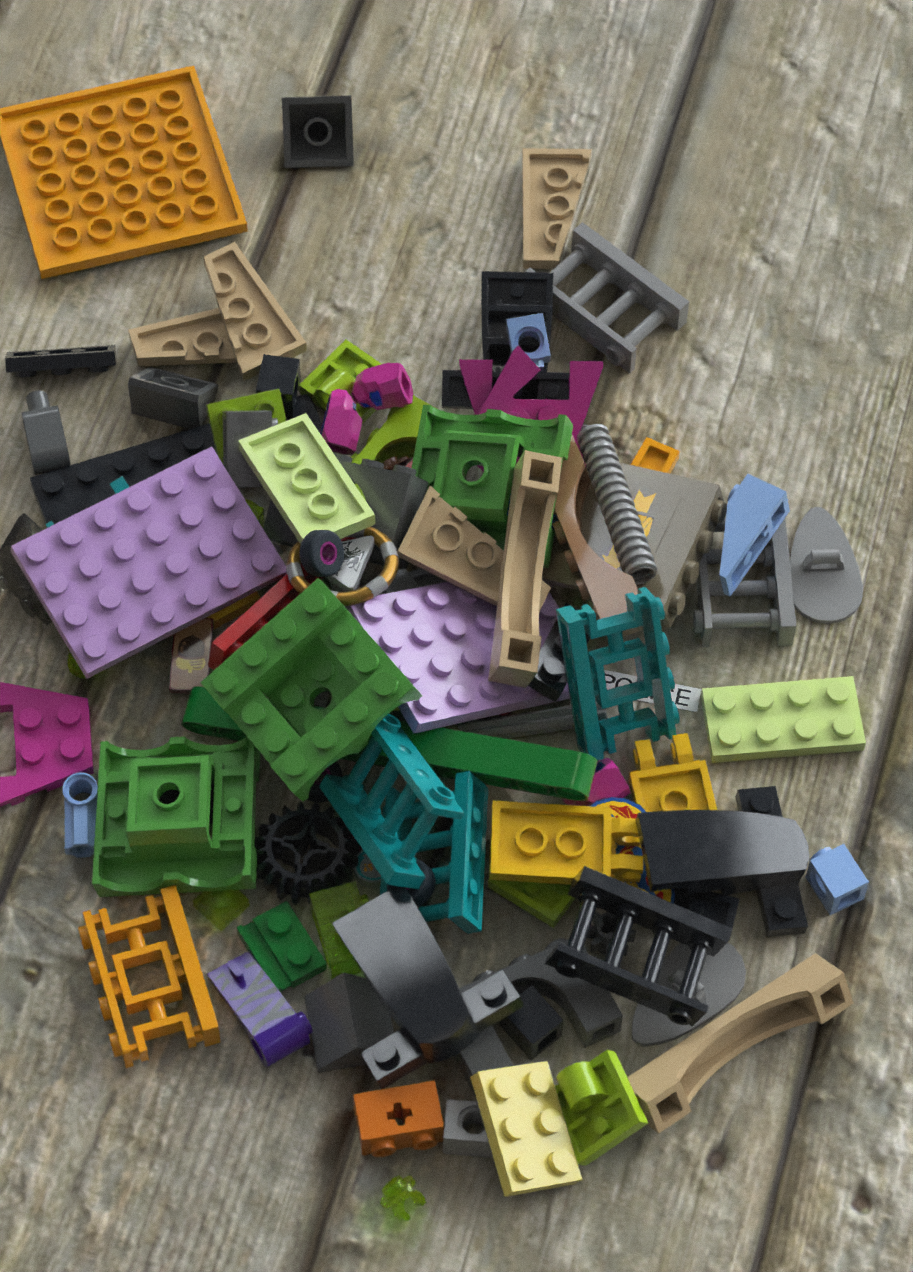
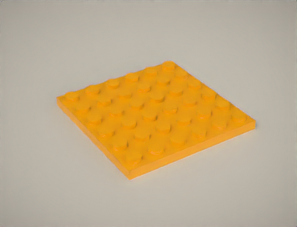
[0,65,248,279]

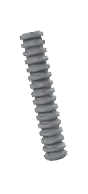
[577,424,658,585]

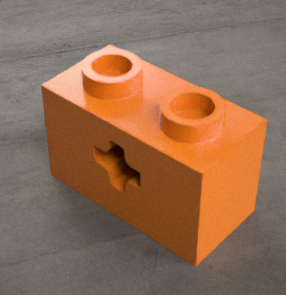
[353,1080,444,1157]

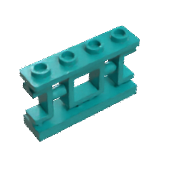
[556,587,680,761]

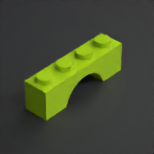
[351,395,437,501]

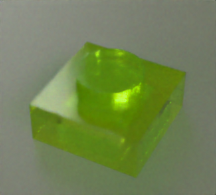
[193,890,250,932]

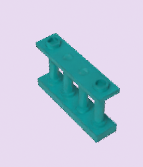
[319,714,464,889]
[380,771,488,934]

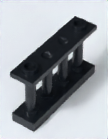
[545,866,732,1026]

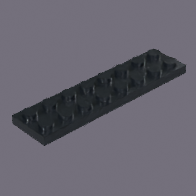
[30,394,334,524]

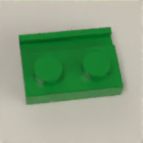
[236,901,327,994]

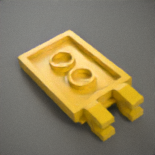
[628,733,717,812]
[489,800,643,885]

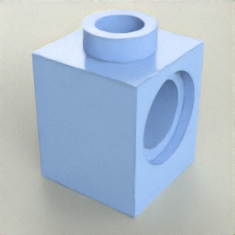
[506,313,551,370]
[806,844,869,915]

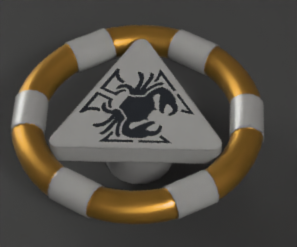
[286,526,399,606]

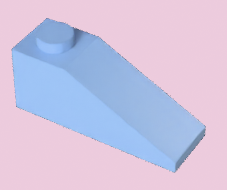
[719,474,790,597]

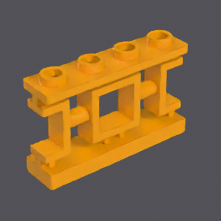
[78,885,221,1068]

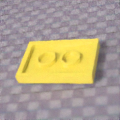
[471,1061,582,1197]

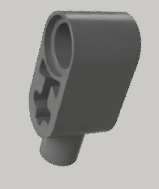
[21,390,71,475]

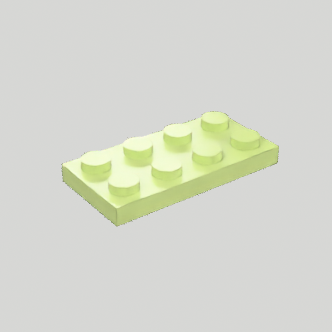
[238,413,375,544]
[701,676,866,763]

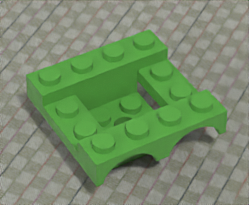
[412,405,573,568]
[200,578,423,802]
[92,736,260,897]

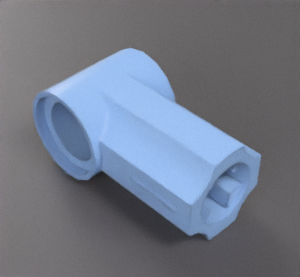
[62,772,98,858]

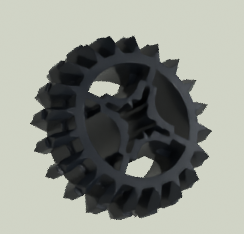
[254,801,359,906]

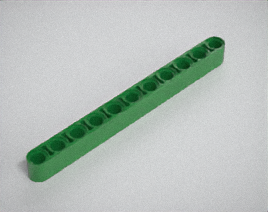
[181,686,597,801]

